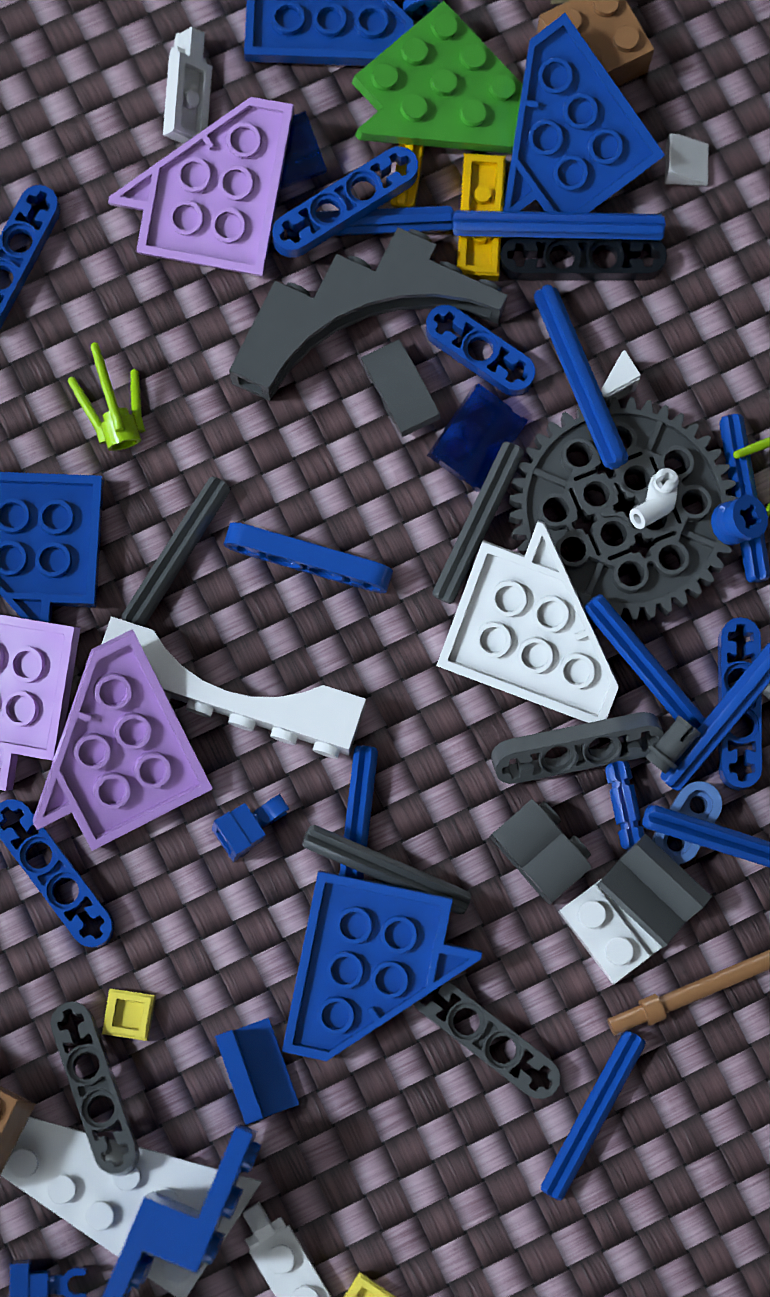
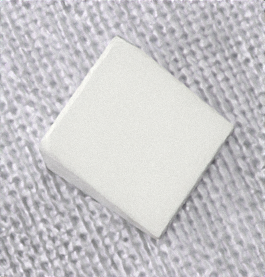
[665,134,709,186]
[601,350,641,406]

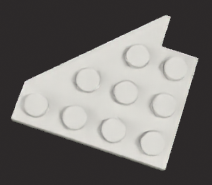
[436,520,619,723]

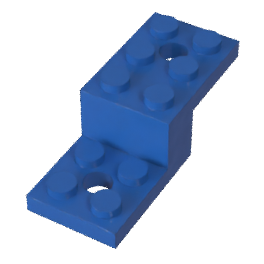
[102,1124,261,1297]

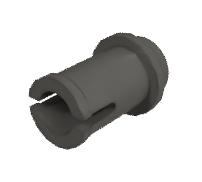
[645,715,701,774]

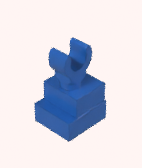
[212,794,289,862]
[9,1260,87,1297]

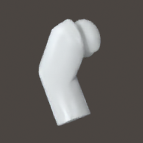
[629,468,679,529]

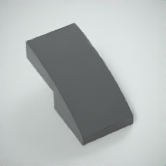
[361,339,441,437]

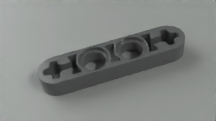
[491,712,664,784]
[412,981,560,1099]
[50,1002,140,1176]

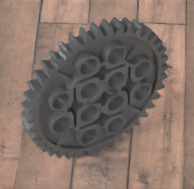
[509,397,737,624]

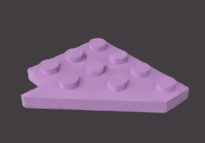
[108,97,294,277]
[0,614,80,791]
[33,629,213,851]

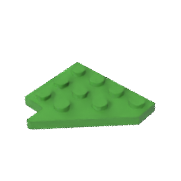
[352,1,522,154]

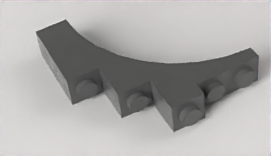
[229,227,507,401]

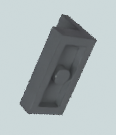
[597,834,712,948]

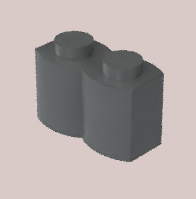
[489,799,592,905]

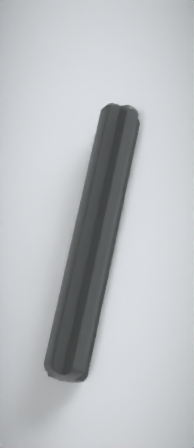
[432,441,524,604]
[122,476,230,627]
[302,825,471,914]

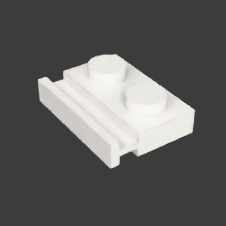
[558,880,662,984]

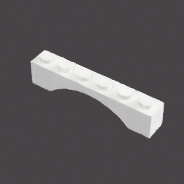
[102,616,366,759]

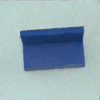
[215,1017,299,1125]

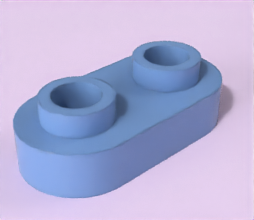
[653,781,722,865]

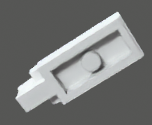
[163,27,212,144]
[242,1202,332,1297]

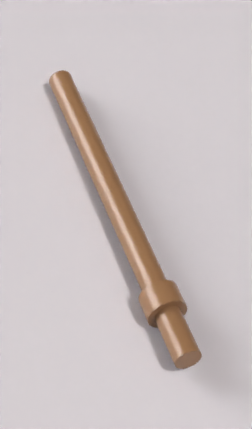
[607,950,770,1036]

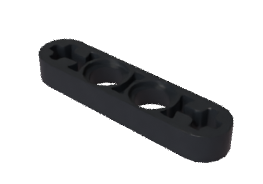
[500,237,667,281]

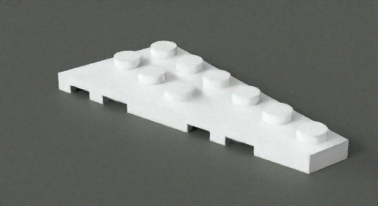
[1,1117,262,1297]

